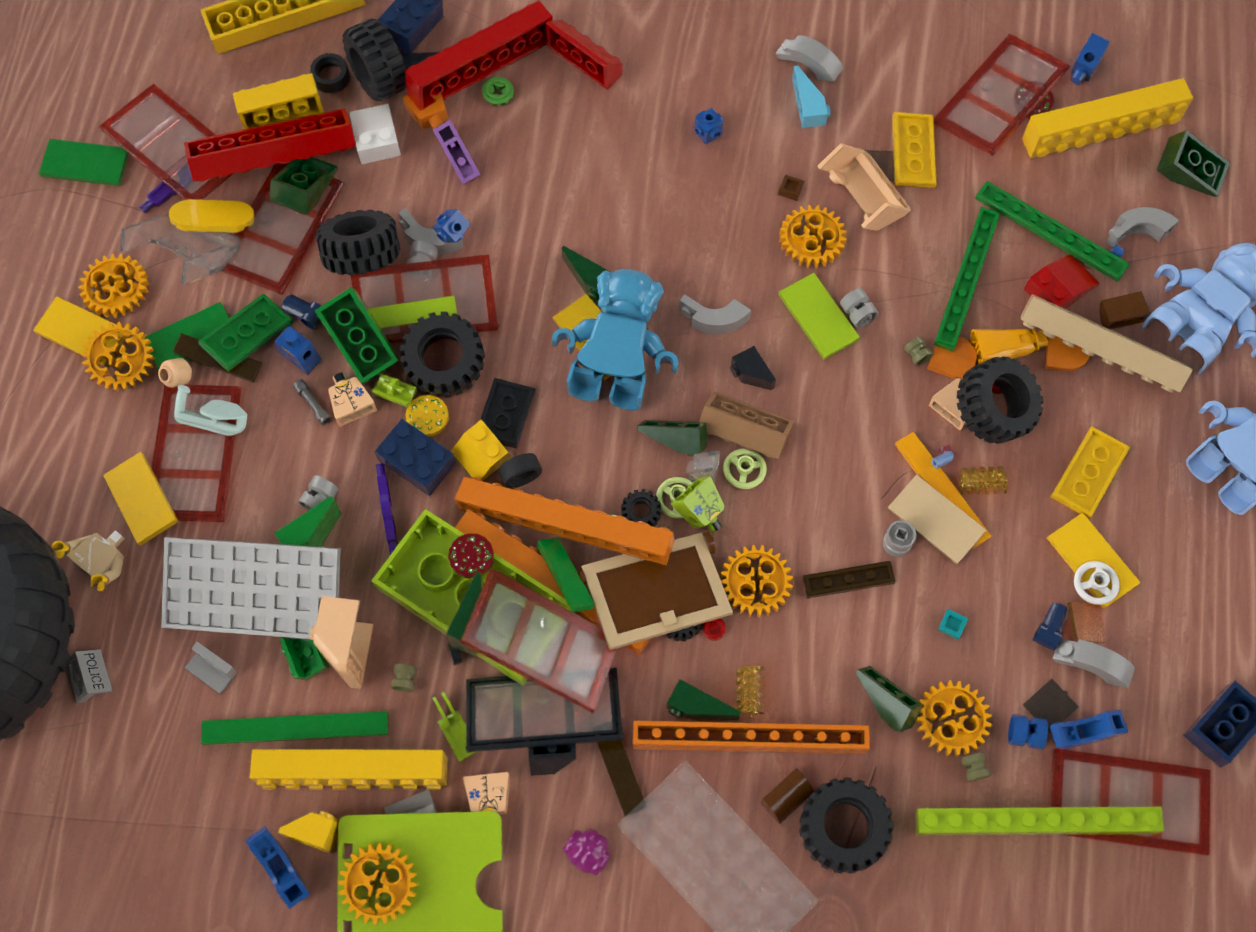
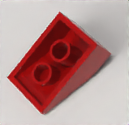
[1024,254,1099,309]

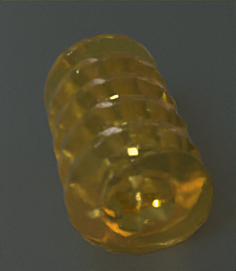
[958,466,1008,495]
[735,665,765,716]

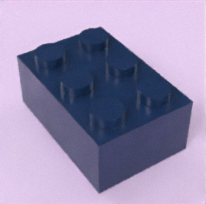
[377,0,444,54]
[374,419,456,496]
[1183,681,1256,768]

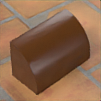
[1099,291,1150,330]
[760,768,814,824]

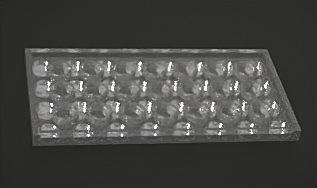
[617,760,819,932]

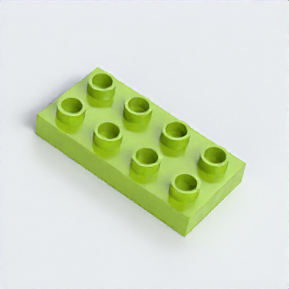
[372,509,575,686]

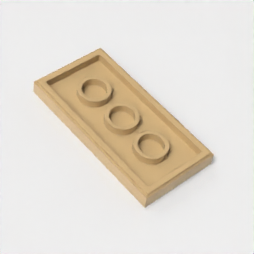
[888,474,986,565]

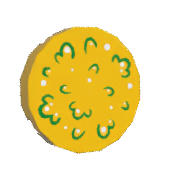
[405,395,449,437]

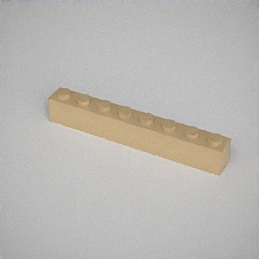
[1020,294,1193,393]

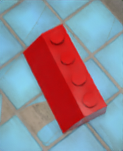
[546,20,623,90]

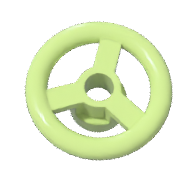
[723,448,767,489]
[656,477,693,518]

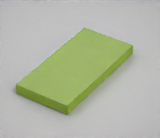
[778,273,860,360]

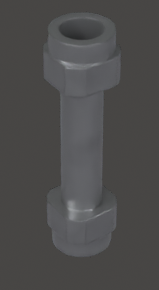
[293,379,332,426]

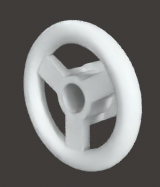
[1074,561,1119,605]

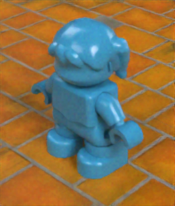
[552,268,678,411]

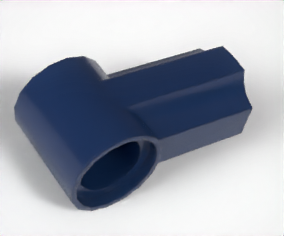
[282,294,321,330]
[1032,602,1071,651]

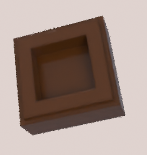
[778,175,804,201]

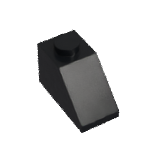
[730,346,776,390]
[528,744,576,776]

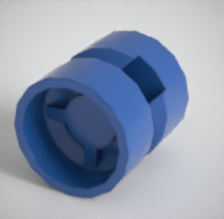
[1008,714,1048,749]

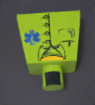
[671,476,724,533]

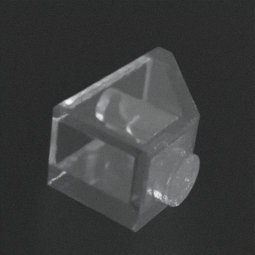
[686,451,721,485]

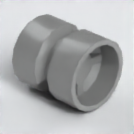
[405,241,438,280]
[840,288,879,328]
[298,475,339,511]
[883,520,916,557]

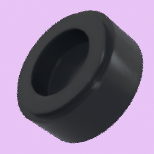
[447,643,462,665]

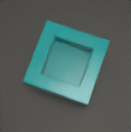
[937,609,968,640]

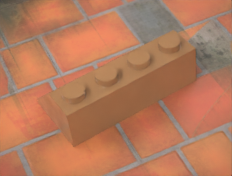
[699,392,794,459]

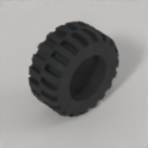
[342,18,406,101]
[316,210,400,276]
[400,311,485,398]
[956,356,1043,444]
[799,777,894,874]

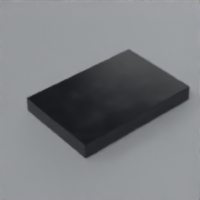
[480,378,536,449]

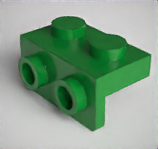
[280,637,329,681]

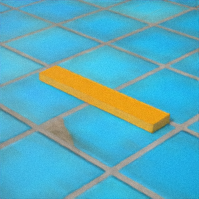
[895,432,991,550]

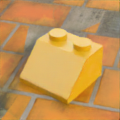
[451,419,512,481]
[278,811,338,854]

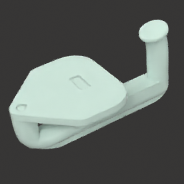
[174,385,247,436]

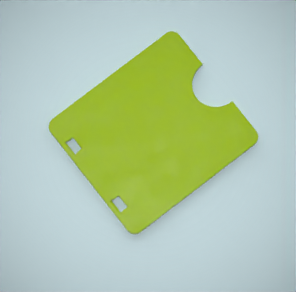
[337,811,503,932]

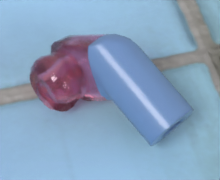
[931,445,955,469]

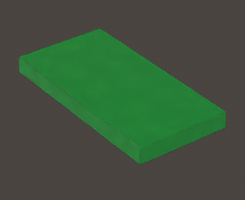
[39,139,130,186]
[198,293,293,371]
[144,301,229,371]

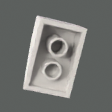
[350,104,401,164]

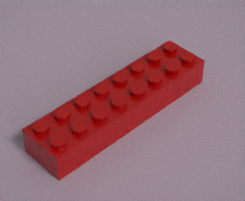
[405,0,553,111]
[183,108,356,182]

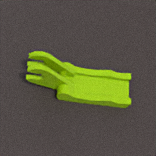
[432,691,475,762]

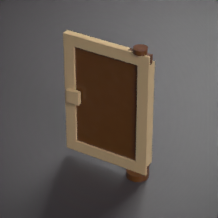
[578,531,733,650]

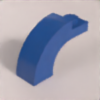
[1050,710,1128,749]
[245,826,310,909]

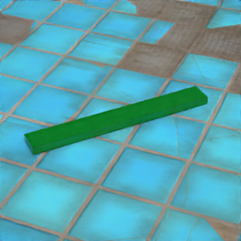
[975,181,1130,282]
[933,207,1000,352]
[201,711,388,745]

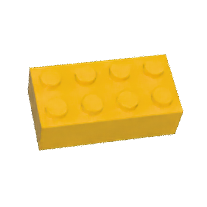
[233,73,324,129]

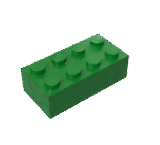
[314,287,401,384]

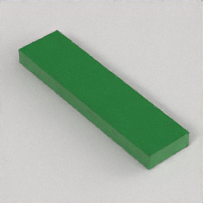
[537,538,594,612]

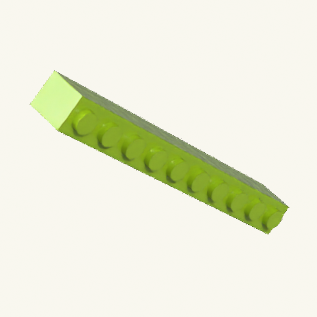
[915,807,1164,835]

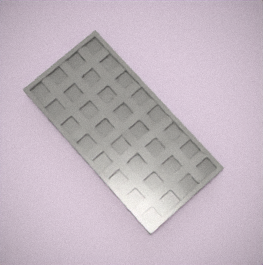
[161,537,341,639]

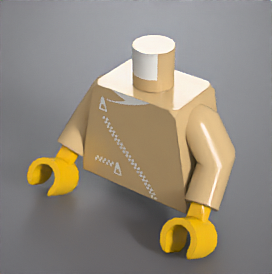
[51,530,125,591]

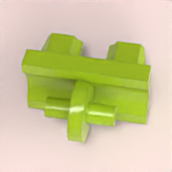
[372,374,417,408]

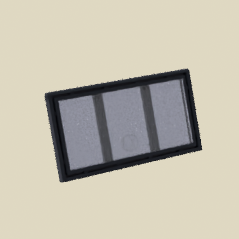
[465,667,624,752]

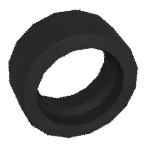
[310,53,350,93]
[498,453,542,488]

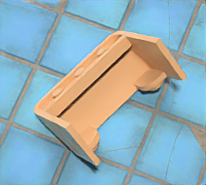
[818,143,911,231]
[310,596,374,689]

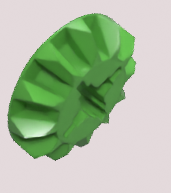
[482,77,514,107]

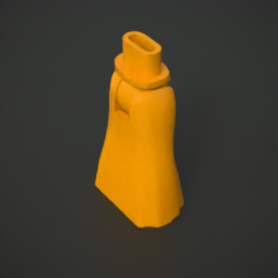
[970,329,1048,365]

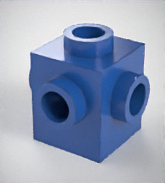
[694,108,724,144]
[432,209,471,243]

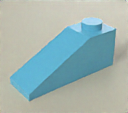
[792,66,830,128]

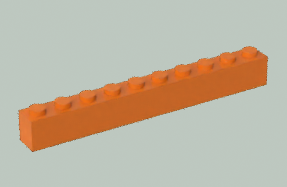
[454,477,675,565]
[455,509,651,656]
[633,721,870,754]

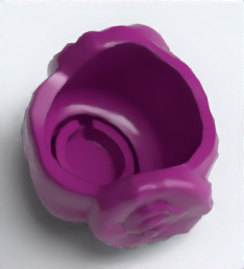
[563,829,611,875]

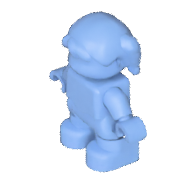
[1142,243,1256,375]
[1186,401,1256,515]

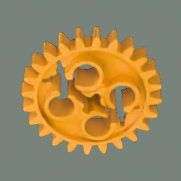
[779,205,847,268]
[78,253,150,318]
[81,322,155,391]
[720,545,793,618]
[915,680,992,757]
[338,843,418,925]

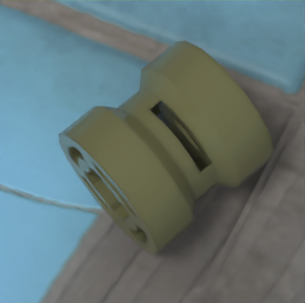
[904,337,934,366]
[391,664,417,692]
[961,753,991,782]

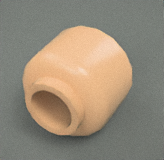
[158,358,192,388]

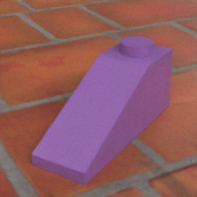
[433,120,480,184]

